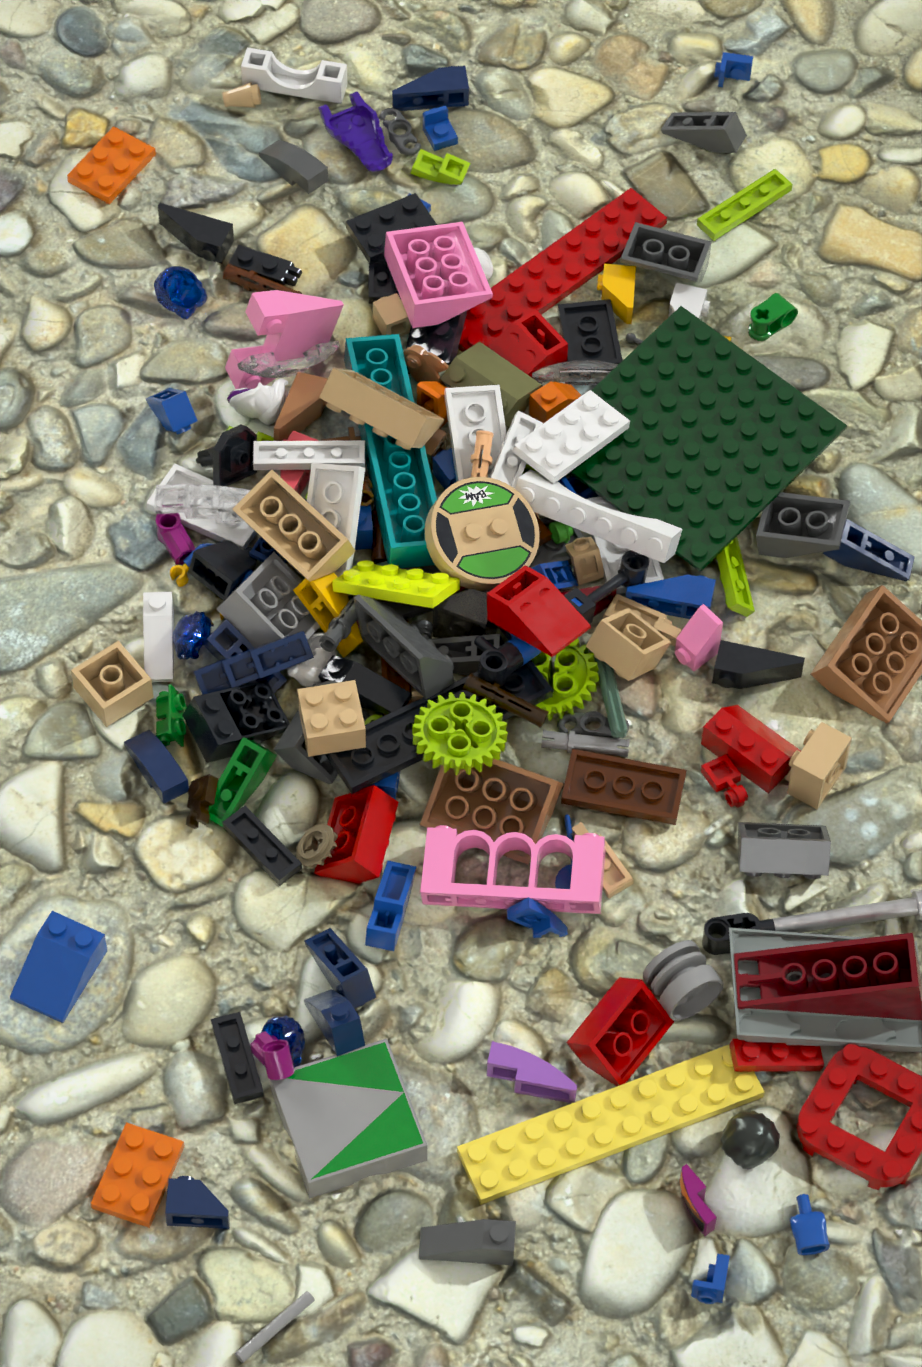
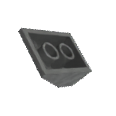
[756,492,850,558]

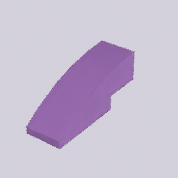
[487,1041,577,1103]

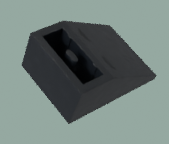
[182,680,290,763]

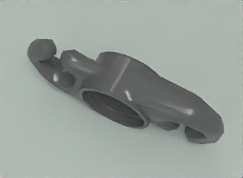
[379,108,421,156]
[557,711,629,738]

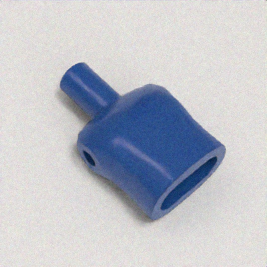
[790,1194,830,1255]

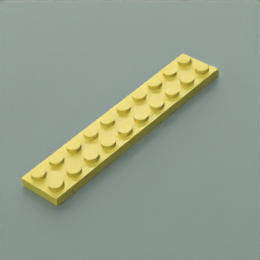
[457,1044,764,1205]

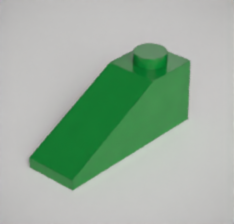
[208,737,277,827]

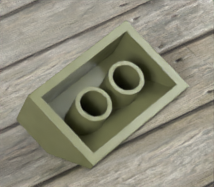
[440,342,543,428]

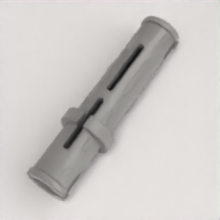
[541,729,630,758]

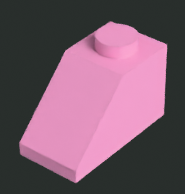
[675,604,723,671]

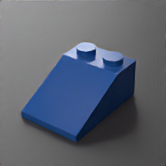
[10,911,107,1023]

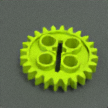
[532,638,599,721]
[412,692,508,775]

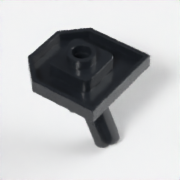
[196,424,257,490]

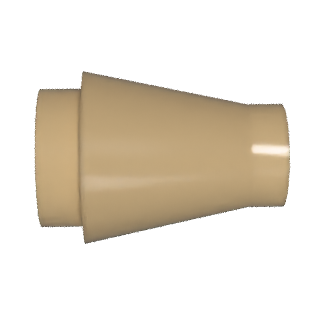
[223,82,261,108]

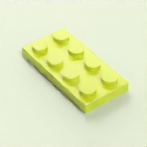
[332,560,460,608]

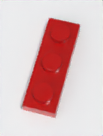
[729,1038,824,1072]

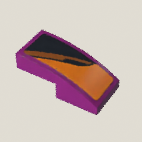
[680,1164,717,1236]

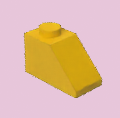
[597,264,636,324]

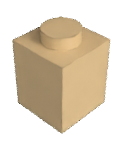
[373,293,411,336]

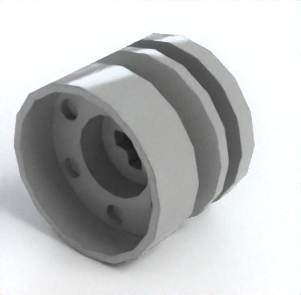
[643,940,724,1021]

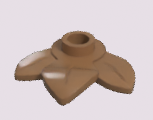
[403,345,449,386]

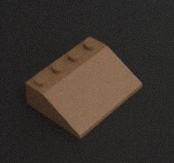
[810,585,922,723]
[420,759,563,865]

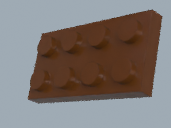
[561,749,687,825]

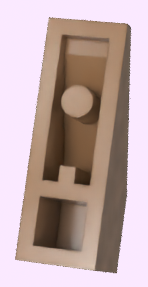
[274,372,328,441]

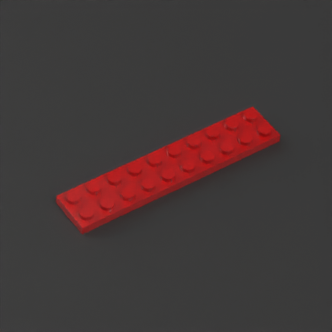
[458,188,667,352]

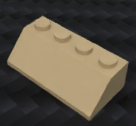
[319,368,445,450]
[232,470,356,582]

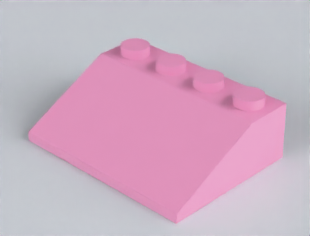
[384,222,493,328]

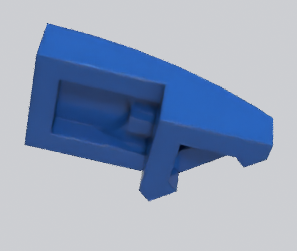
[507,897,568,938]

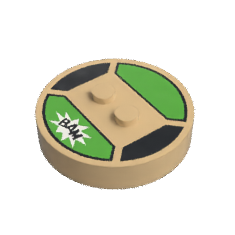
[425,477,540,591]

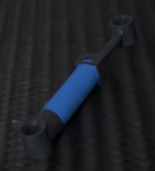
[474,550,649,687]

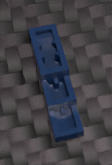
[193,631,314,695]

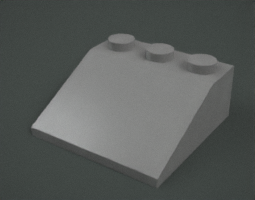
[217,552,320,647]

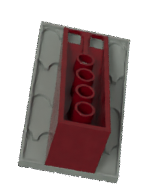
[729,928,922,1052]

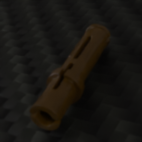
[463,673,549,728]

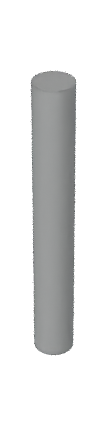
[235,1291,315,1363]

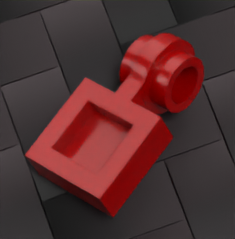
[701,754,748,808]

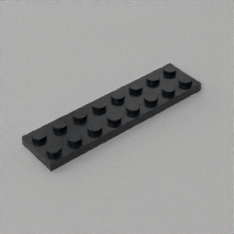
[325,660,553,794]

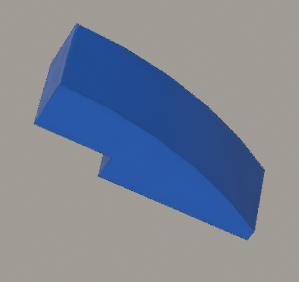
[365,861,417,951]

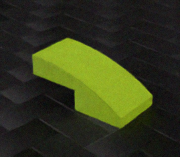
[410,149,470,185]

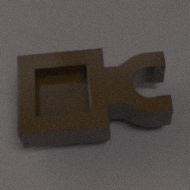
[186,774,219,829]

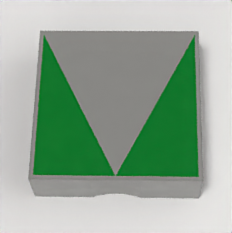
[270,1039,428,1199]

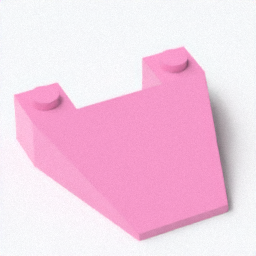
[225,290,344,389]

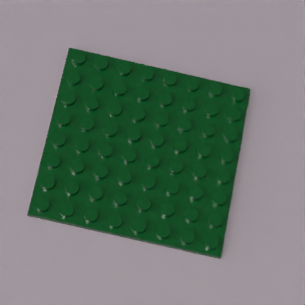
[569,306,847,572]

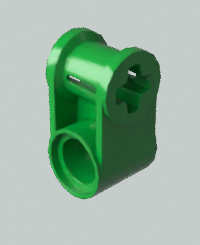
[748,293,798,341]

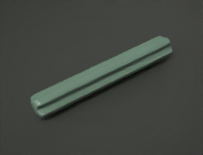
[594,656,628,738]

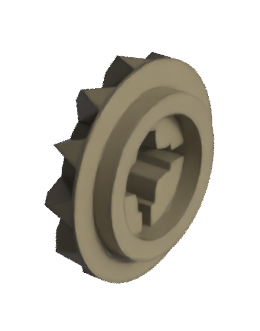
[296,824,338,869]

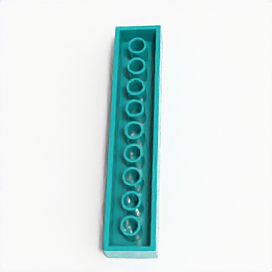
[344,334,437,568]

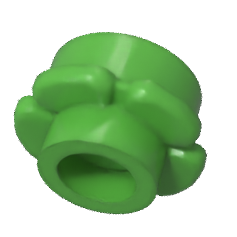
[549,520,573,544]

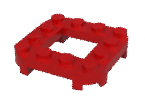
[796,1044,922,1190]

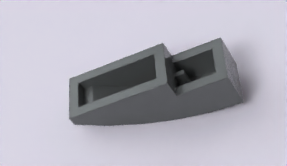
[259,140,328,194]

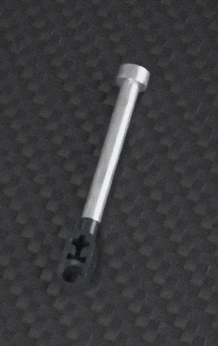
[702,890,922,955]

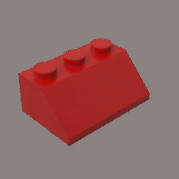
[701,705,801,794]
[314,785,399,884]
[566,977,674,1087]

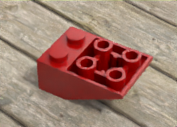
[488,309,568,381]
[487,565,591,657]

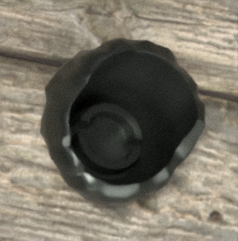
[721,1111,780,1169]

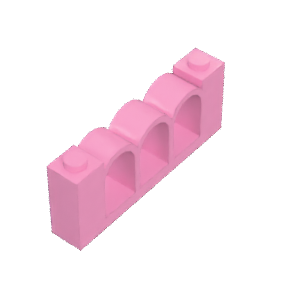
[420,825,606,914]

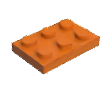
[67,126,156,204]
[91,1122,185,1228]

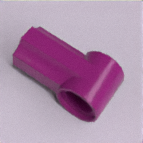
[156,509,196,566]
[250,1031,295,1080]

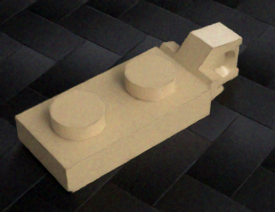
[603,594,682,647]
[571,822,634,898]

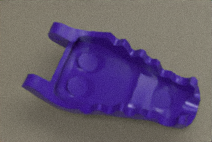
[318,91,393,172]

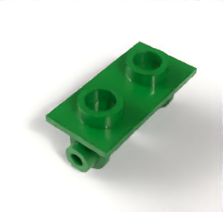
[156,684,187,747]

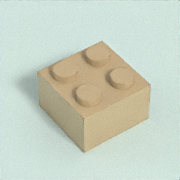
[586,608,671,681]
[71,641,154,727]
[297,680,366,757]
[786,722,852,810]

